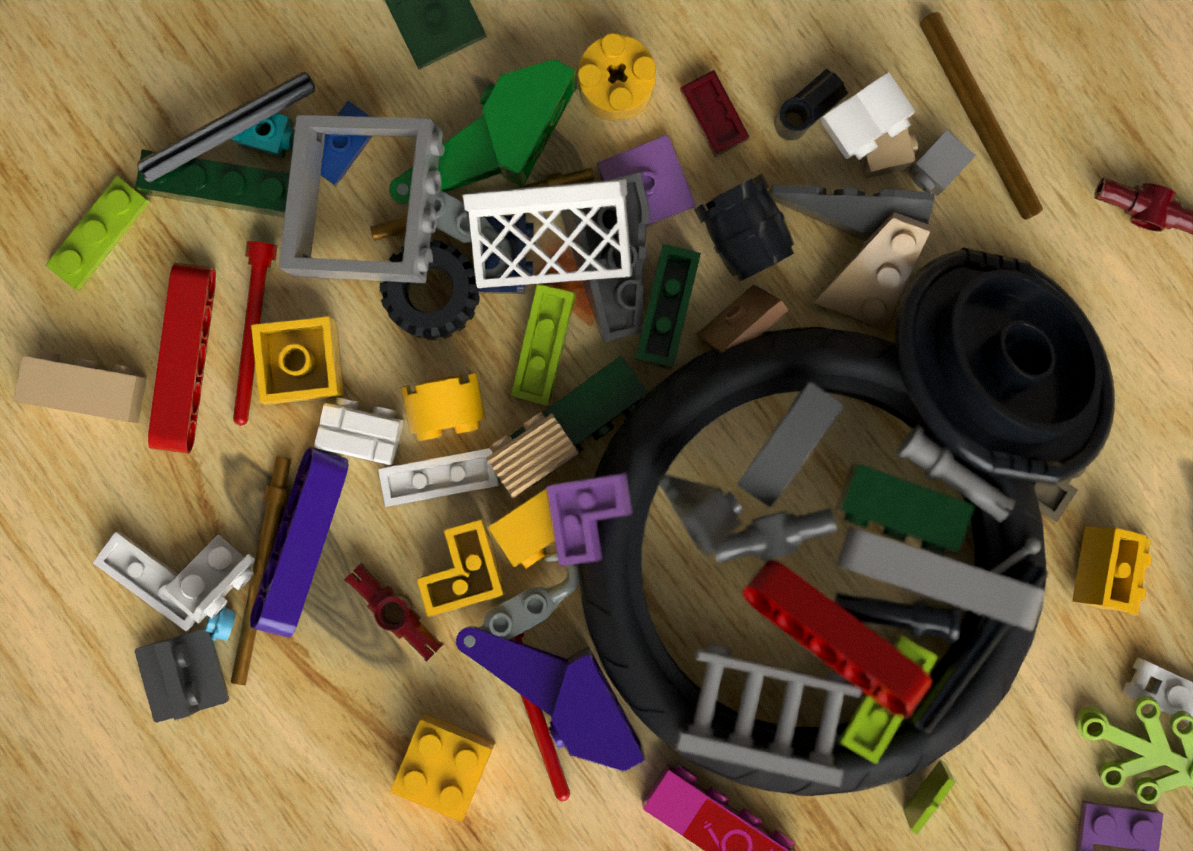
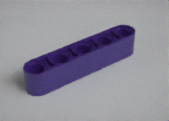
[250,447,349,638]

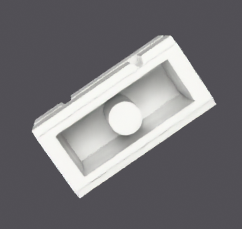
[314,397,404,465]

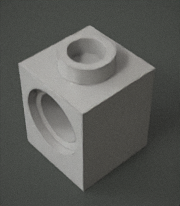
[909,130,976,196]

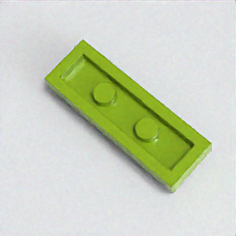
[45,176,150,291]
[511,283,577,406]
[839,635,938,764]

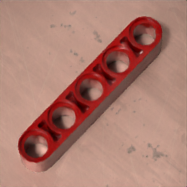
[148,263,216,454]
[743,560,932,717]

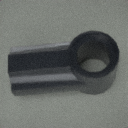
[774,68,848,141]

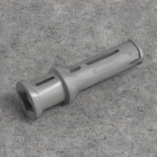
[896,426,1015,522]

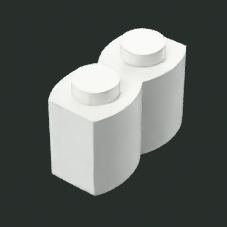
[820,72,916,160]

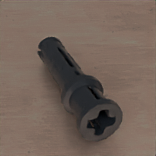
[834,592,961,643]

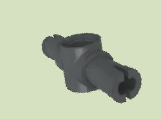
[715,508,837,563]

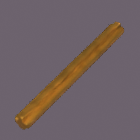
[920,12,1043,220]

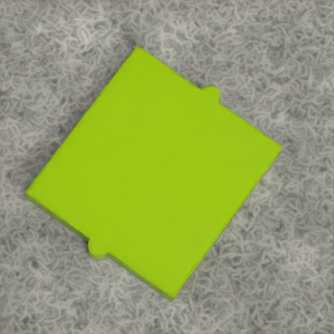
[903,760,956,835]

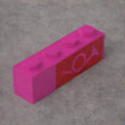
[642,764,796,851]

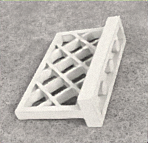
[463,179,632,288]

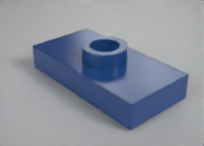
[321,101,373,186]

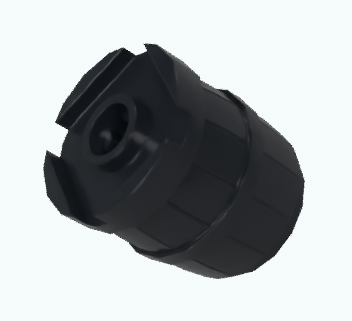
[694,173,794,281]

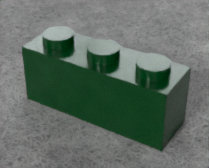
[634,244,701,370]
[835,463,975,557]

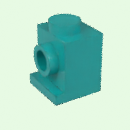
[232,102,295,159]

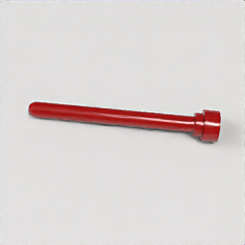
[233,241,278,426]
[511,632,570,801]

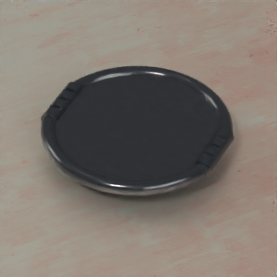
[895,247,1115,486]

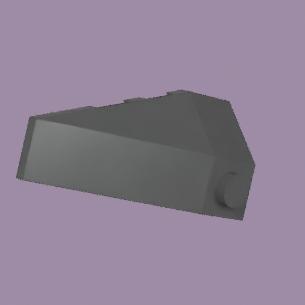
[561,172,650,342]
[768,185,935,242]
[656,474,743,555]

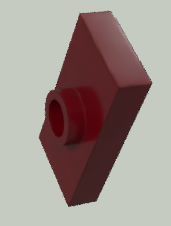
[680,70,750,157]

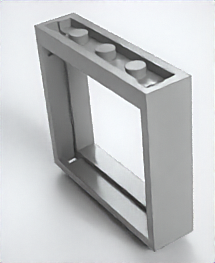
[279,115,445,283]

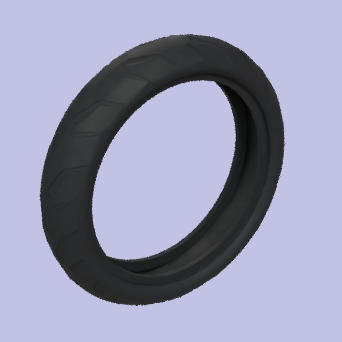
[578,327,1047,796]

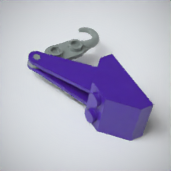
[456,552,645,772]

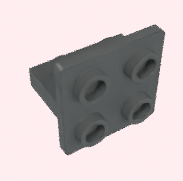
[135,629,229,723]

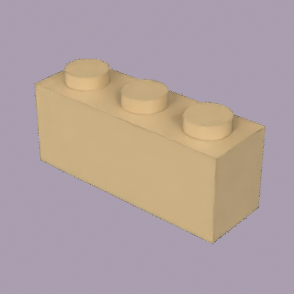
[13,351,147,423]

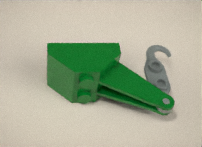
[389,59,577,278]

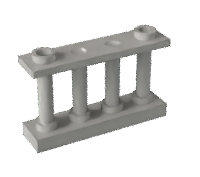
[675,644,861,787]

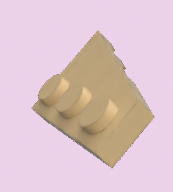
[813,212,931,329]

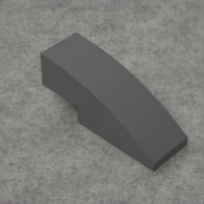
[736,382,844,507]

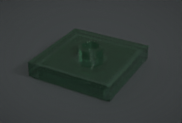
[385,0,487,70]

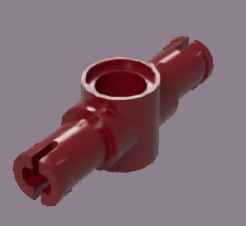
[1094,177,1193,235]
[344,563,444,662]

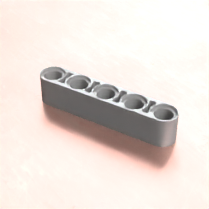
[837,526,1045,631]

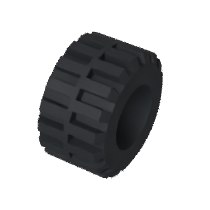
[379,239,480,340]

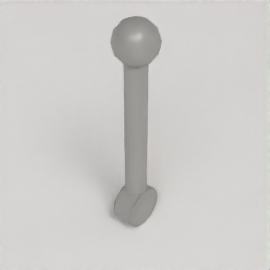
[990,538,1041,575]

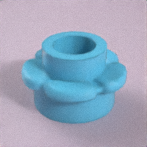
[205,604,236,641]

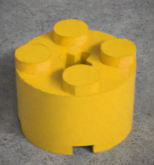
[578,33,656,121]
[400,372,486,441]

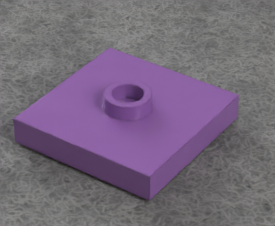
[597,135,696,226]

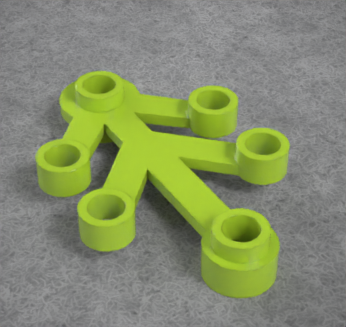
[1075,695,1193,804]

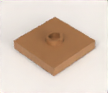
[696,284,788,353]

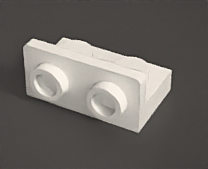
[163,534,255,624]

